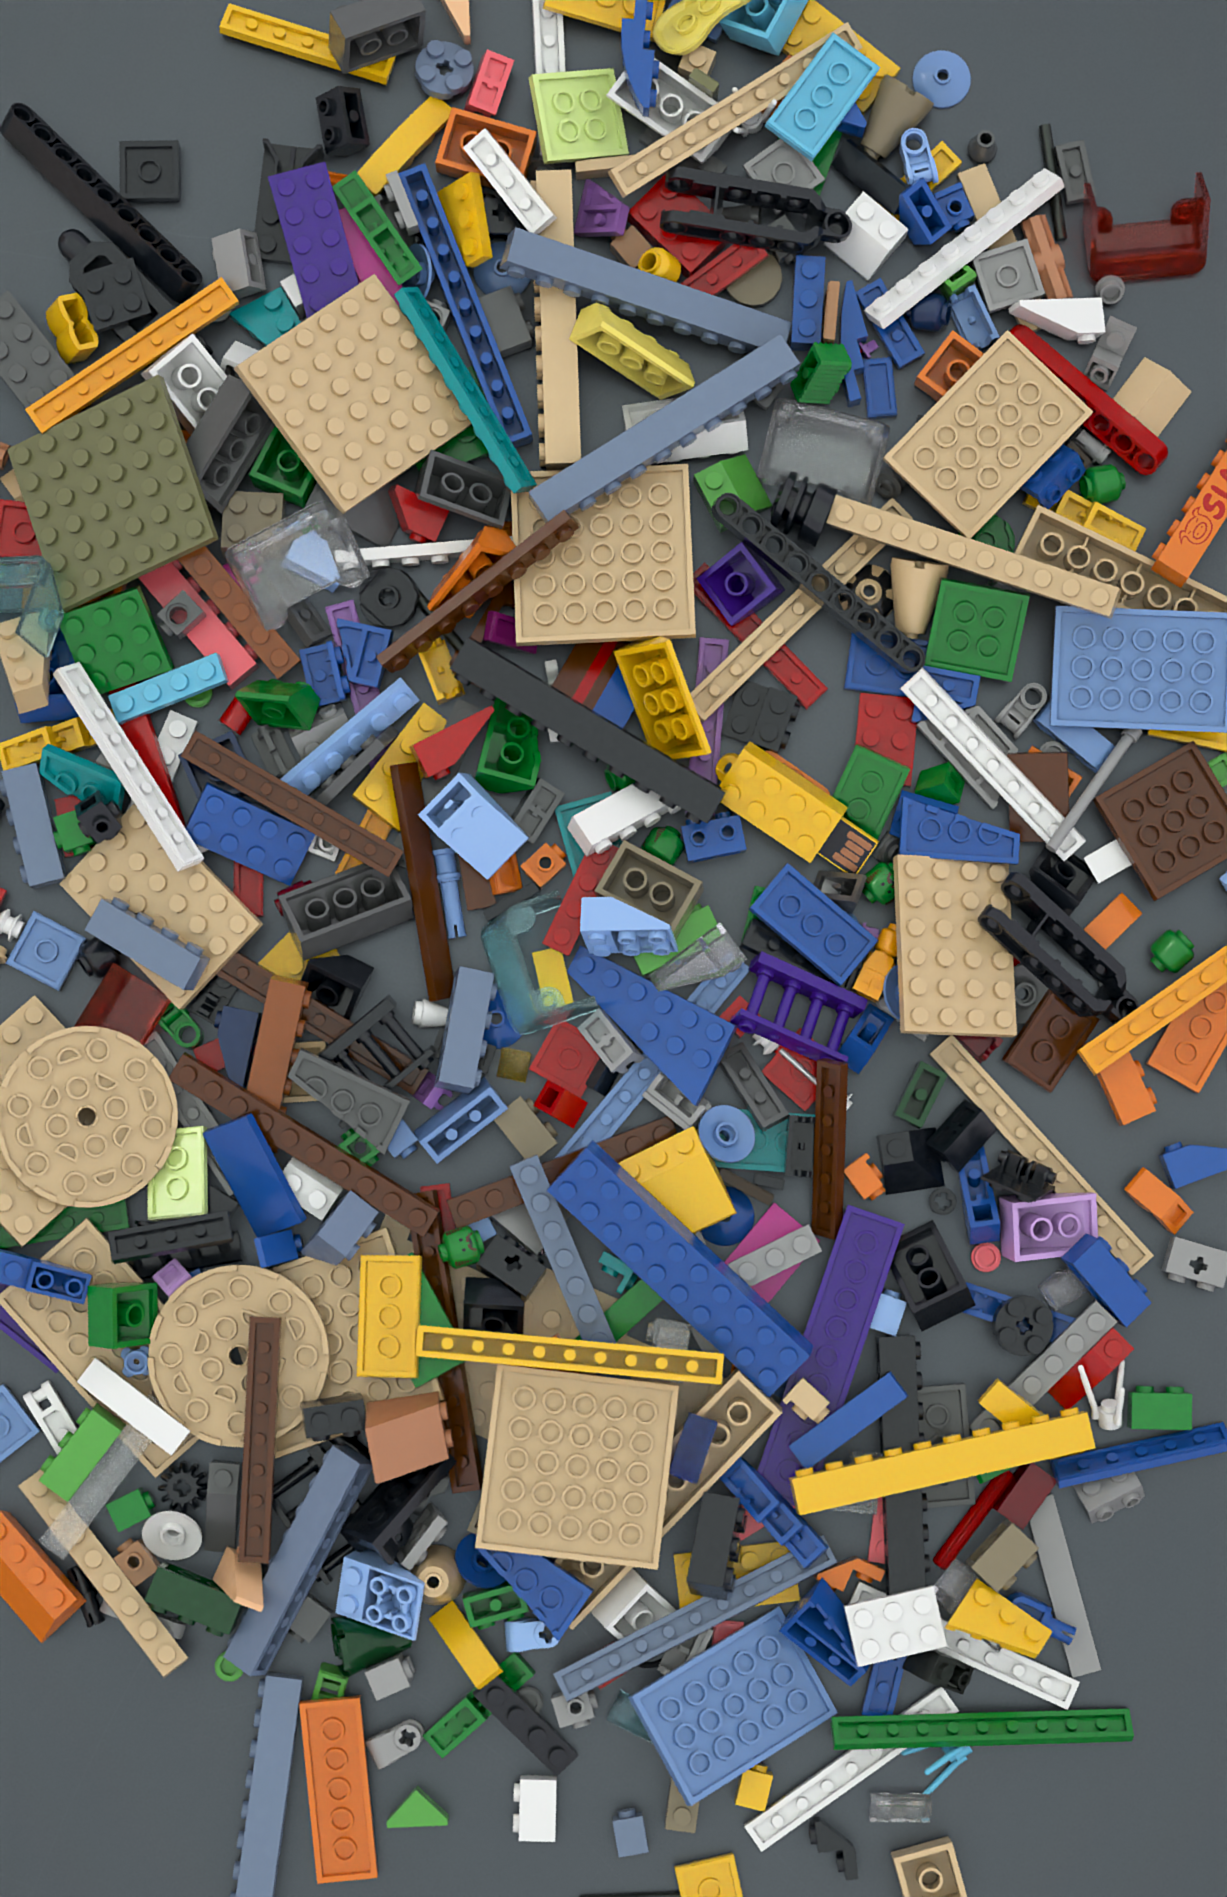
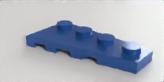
[898,797,1020,865]
[477,1548,594,1642]

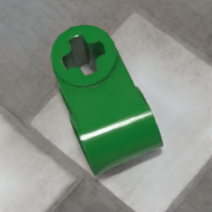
[150,1000,204,1050]

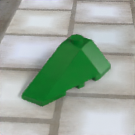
[474,698,541,794]

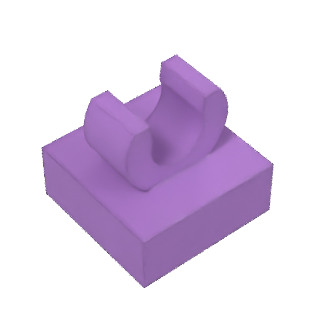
[412,1072,453,1110]

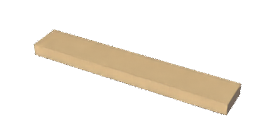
[957,163,1041,332]

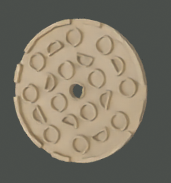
[0,1026,178,1208]
[147,1265,330,1447]

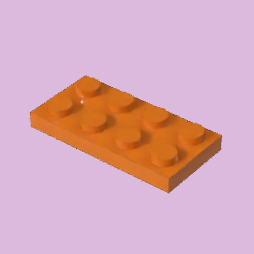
[1146,982,1227,1094]

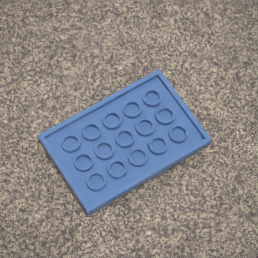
[1050,606,1227,733]
[628,1606,838,1806]

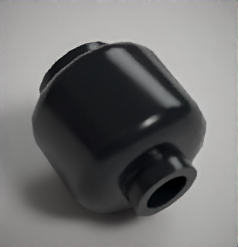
[77,937,121,978]

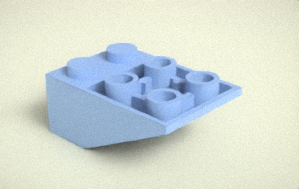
[418,773,529,880]
[580,897,678,957]
[335,1549,425,1641]

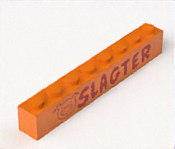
[1151,439,1227,588]

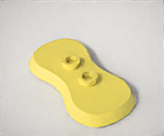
[653,0,752,56]

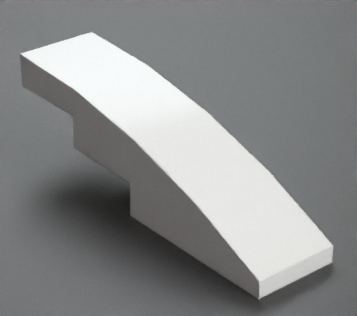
[77,1358,190,1456]

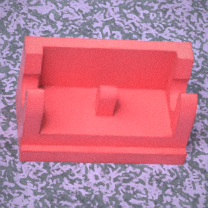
[464,49,514,118]

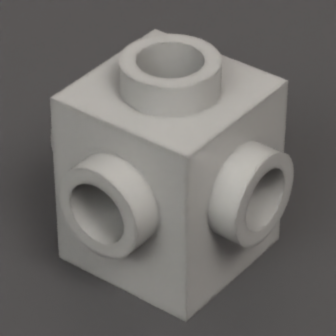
[551,1690,599,1729]

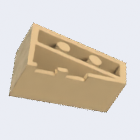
[0,609,54,714]

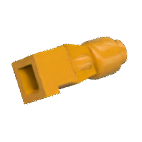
[851,923,897,1003]

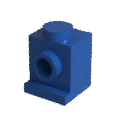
[934,182,975,233]

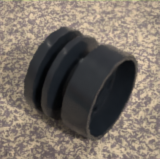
[771,471,838,547]

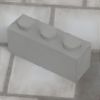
[728,1224,822,1287]

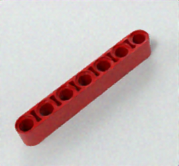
[1009,324,1168,475]

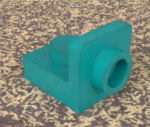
[598,1250,638,1294]

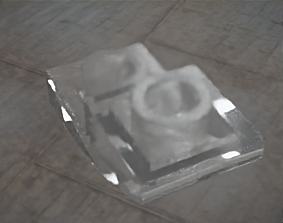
[1038,1267,1088,1311]

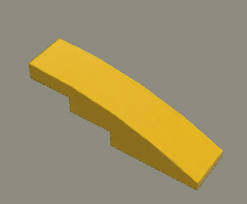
[357,96,451,196]
[1022,490,1146,551]
[0,709,116,771]
[978,1378,1084,1460]

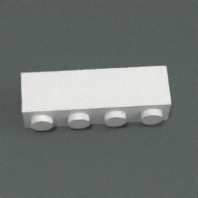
[567,783,682,857]

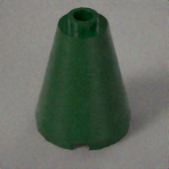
[330,1616,412,1678]

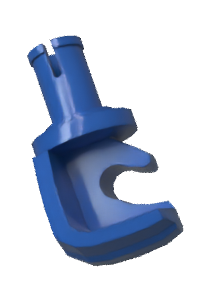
[1006,1591,1077,1645]

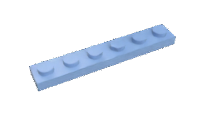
[280,677,420,795]

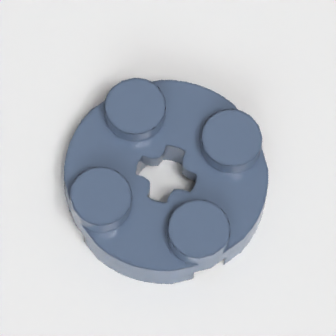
[415,40,474,100]

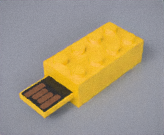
[715,741,879,874]

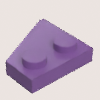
[574,179,630,237]

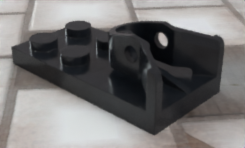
[254,138,324,265]
[340,1453,457,1565]

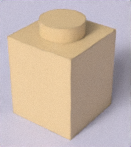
[678,45,717,82]

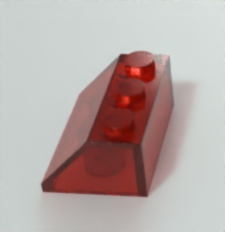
[74,963,171,1046]

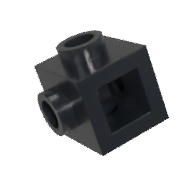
[74,790,123,844]

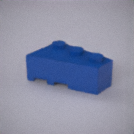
[779,1577,870,1687]

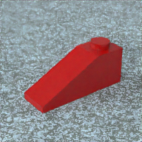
[409,705,494,780]
[1047,1327,1134,1409]

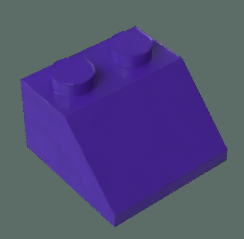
[696,542,785,626]

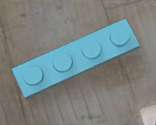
[108,653,229,725]

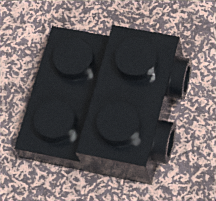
[721,681,801,753]

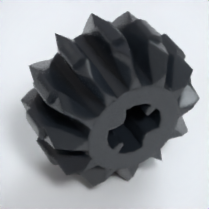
[158,1461,208,1513]

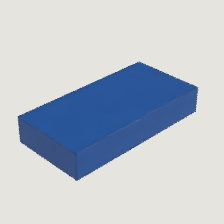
[863,357,897,420]

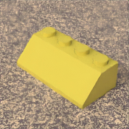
[569,303,695,400]

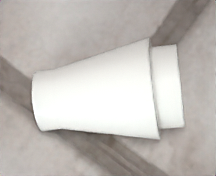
[412,999,448,1028]

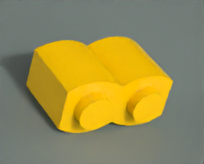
[46,293,98,364]

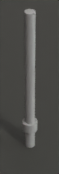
[1046,729,1143,853]

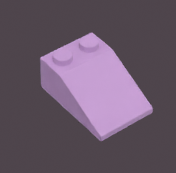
[999,1192,1098,1262]

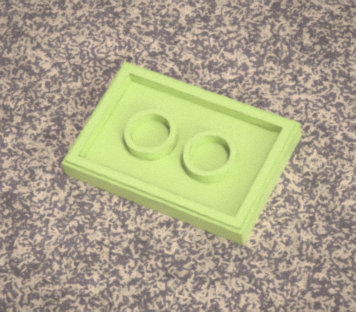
[147,1126,208,1221]

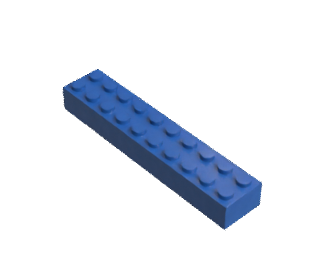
[547,1140,814,1397]

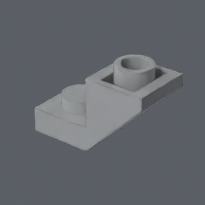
[1083,316,1137,391]

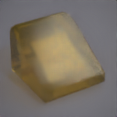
[497,1047,532,1083]

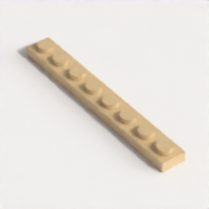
[18,1470,188,1678]

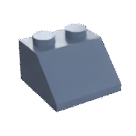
[300,1190,379,1265]

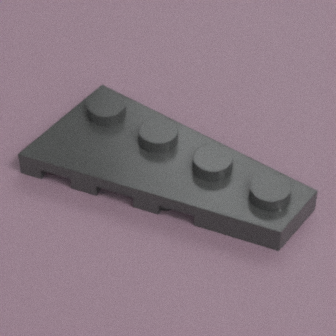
[310,725,400,806]
[288,1048,411,1155]

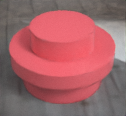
[971,1242,1001,1272]

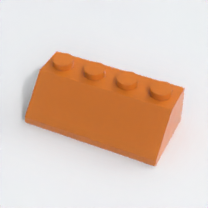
[0,1510,87,1643]

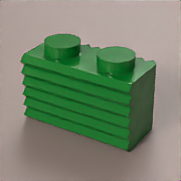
[790,342,852,404]

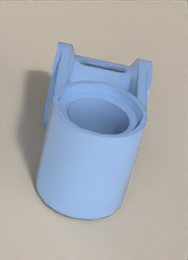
[899,128,939,187]
[504,1617,560,1652]

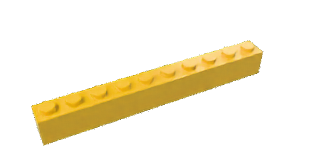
[415,1325,724,1384]
[789,1407,1096,1515]

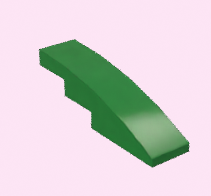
[332,170,423,286]
[422,1652,535,1759]

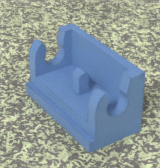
[948,284,999,351]

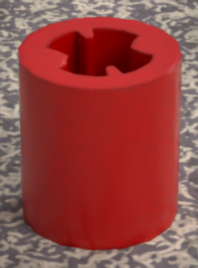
[218,697,252,736]

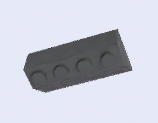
[186,374,275,513]
[278,863,414,961]

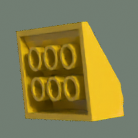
[613,636,712,759]
[618,1126,737,1234]

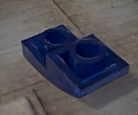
[669,1412,718,1484]

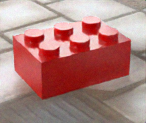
[627,174,728,278]

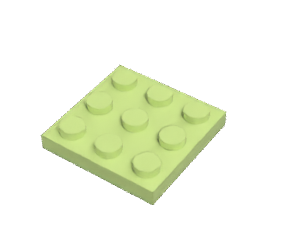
[528,68,629,164]

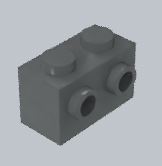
[478,285,535,358]

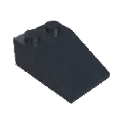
[890,1220,976,1331]

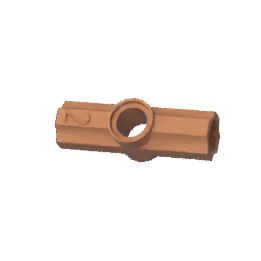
[1020,214,1073,299]

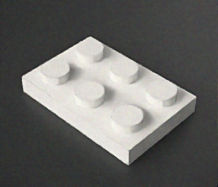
[844,1585,947,1667]

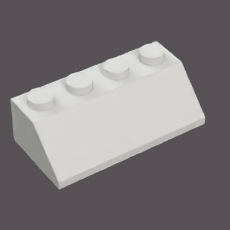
[606,58,733,164]
[141,334,227,435]
[622,397,748,466]

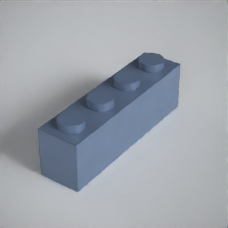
[0,763,67,889]
[85,897,210,990]
[434,966,497,1094]

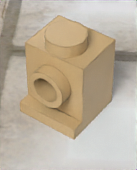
[782,1377,830,1424]

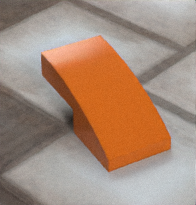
[1083,892,1143,950]

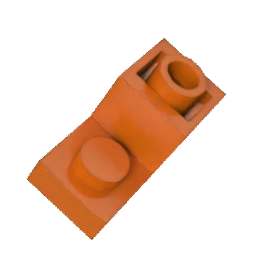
[1124,1167,1194,1235]
[814,1556,885,1593]

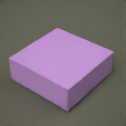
[152,1258,192,1297]

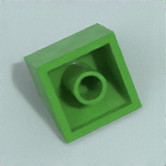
[693,454,772,533]

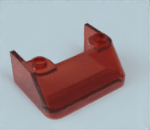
[1083,172,1211,282]

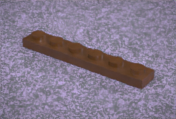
[811,1058,848,1240]

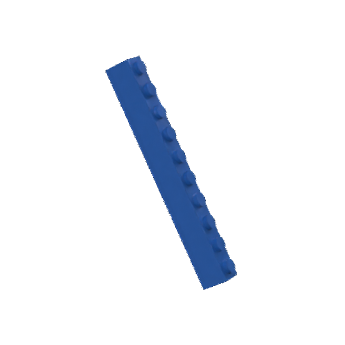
[398,163,533,449]

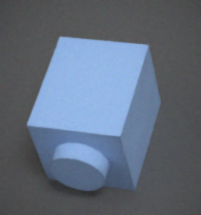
[870,1288,907,1336]

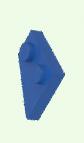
[337,618,394,689]
[911,665,980,723]

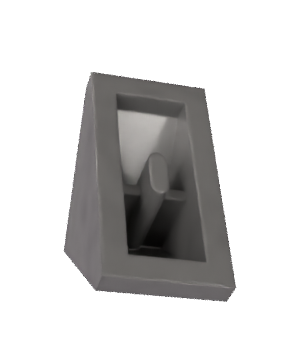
[814,870,867,914]

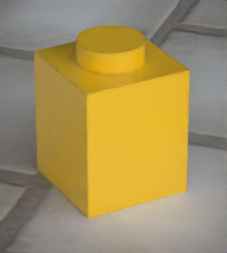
[734,1763,773,1812]

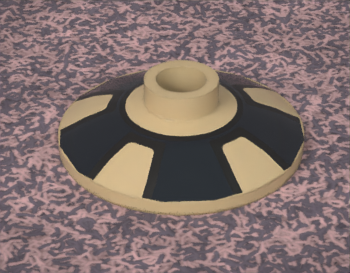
[839,564,894,623]

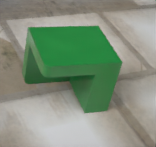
[915,762,965,805]

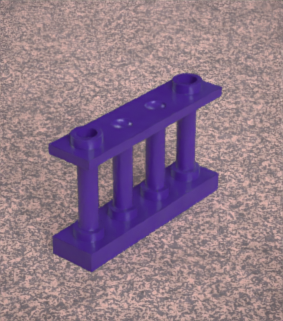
[730,951,868,1063]

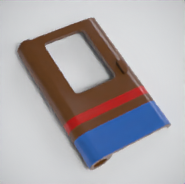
[449,580,635,729]

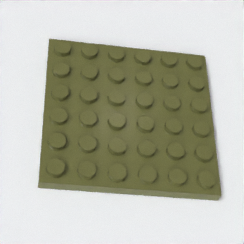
[7,375,219,612]

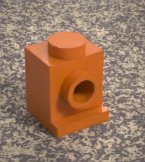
[520,843,567,890]
[844,1153,886,1201]

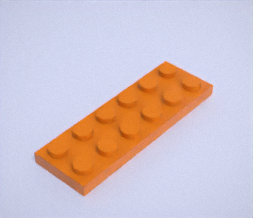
[299,1695,378,1884]

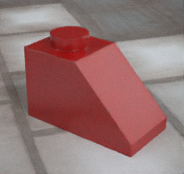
[388,484,449,544]

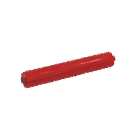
[933,1470,1014,1570]

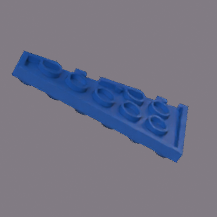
[567,945,738,1106]

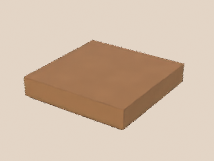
[821,281,840,344]

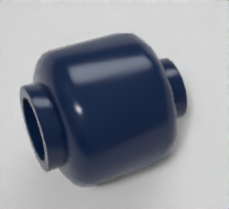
[906,292,951,332]

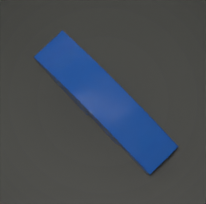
[839,280,868,408]
[963,1282,1076,1342]
[789,1371,908,1468]
[720,1457,829,1568]

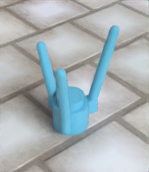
[901,1746,973,1800]

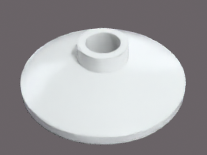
[142,1511,202,1560]

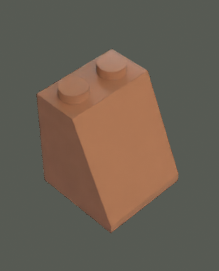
[365,1391,454,1484]

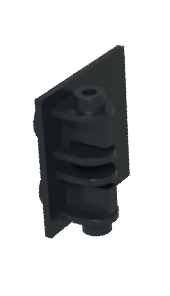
[980,1150,1057,1203]

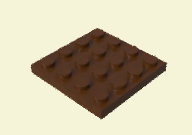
[1093,741,1227,902]

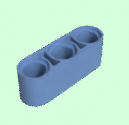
[1033,698,1115,773]

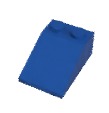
[15,628,79,723]

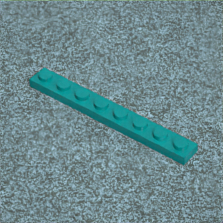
[394,287,537,494]

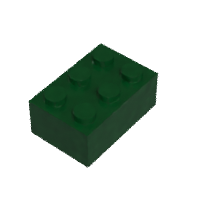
[144,1561,244,1637]

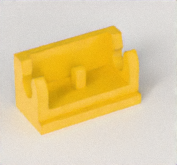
[418,638,466,705]

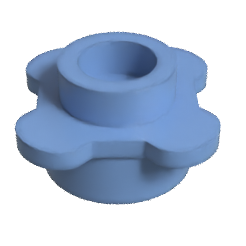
[121,1345,149,1377]

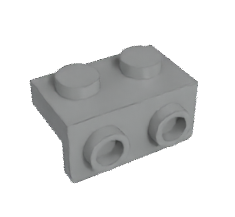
[287,703,349,760]
[1073,1472,1145,1523]

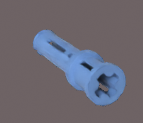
[433,848,467,939]

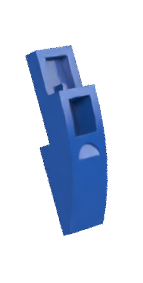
[621,0,660,117]
[0,1249,92,1304]

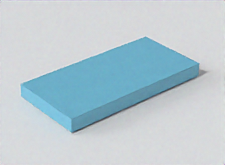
[764,32,880,162]

